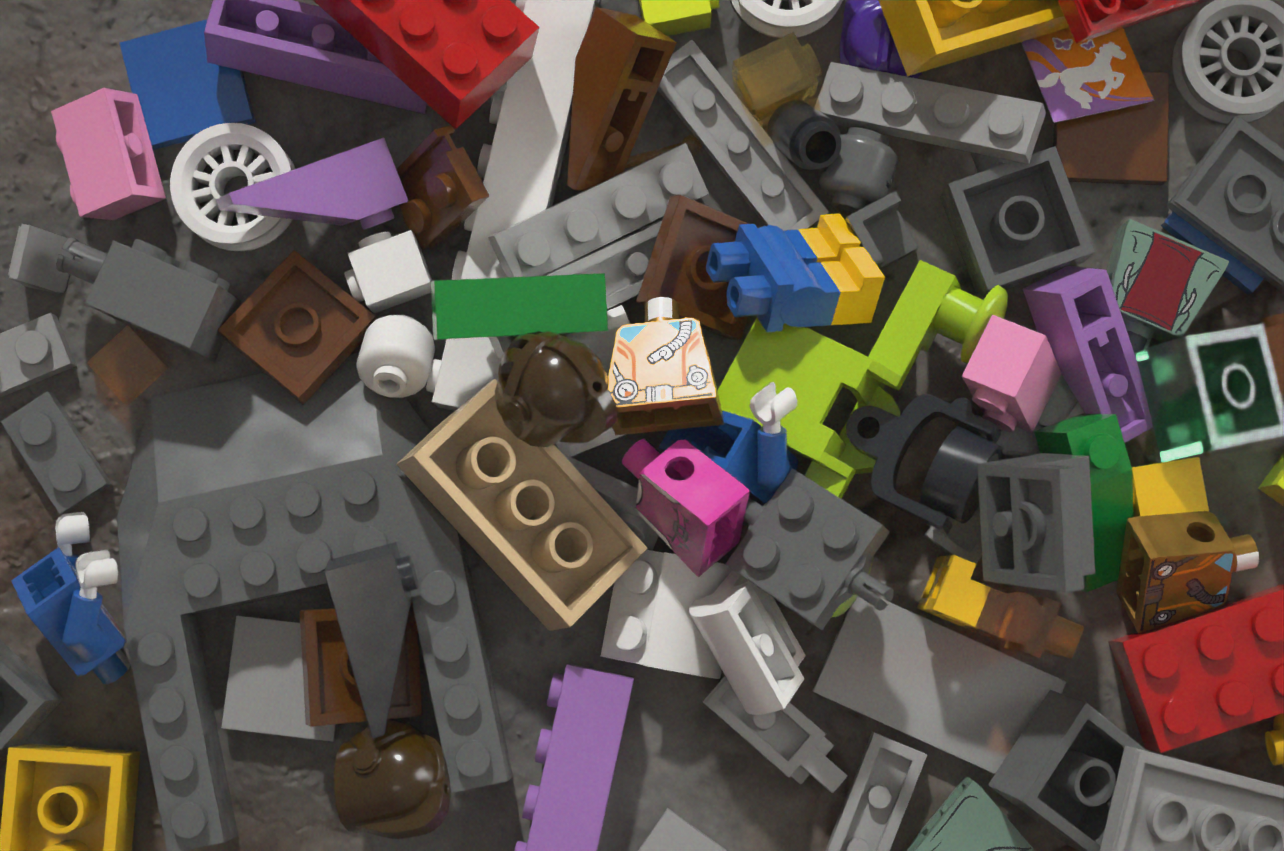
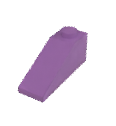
[216,138,408,230]
[1023,266,1158,443]

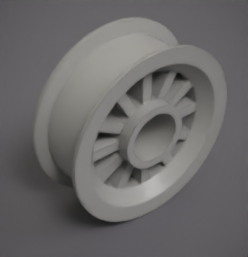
[1172,0,1284,124]

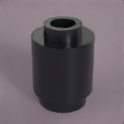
[767,100,842,170]

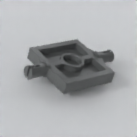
[726,468,894,630]

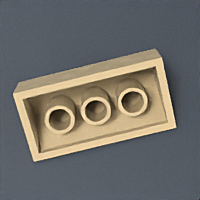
[396,379,648,631]

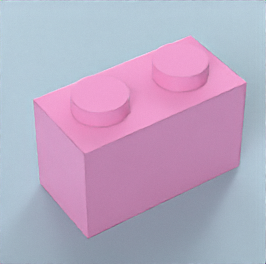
[51,88,166,220]
[962,315,1062,433]

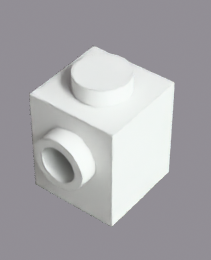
[345,230,433,314]

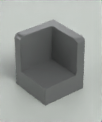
[845,191,919,270]

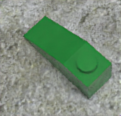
[1034,413,1133,592]

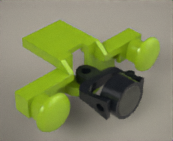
[717,260,1008,617]

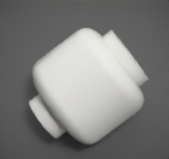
[356,315,435,398]

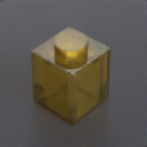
[732,32,822,122]

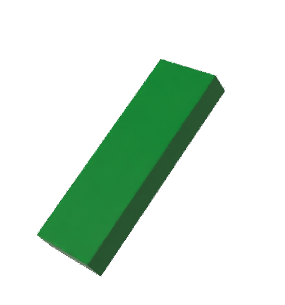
[430,273,608,340]

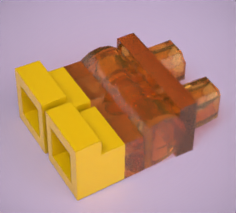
[917,555,1084,659]

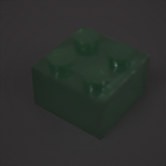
[1135,324,1284,463]

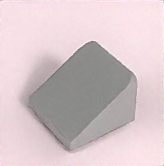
[8,224,74,294]

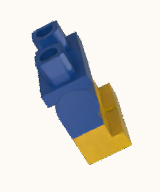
[706,213,885,332]

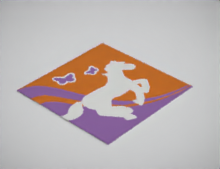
[1021,28,1154,123]

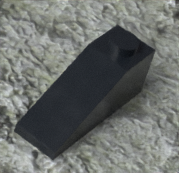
[324,542,419,738]

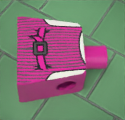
[622,439,750,577]

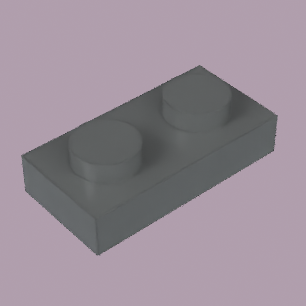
[1,391,112,515]

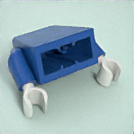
[659,382,798,506]
[11,512,130,684]

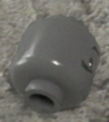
[818,127,898,213]

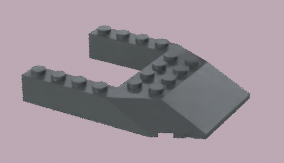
[117,353,513,851]

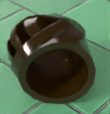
[495,331,618,447]
[334,720,451,839]

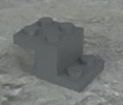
[977,451,1095,592]

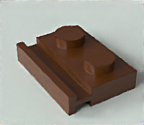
[396,125,489,250]

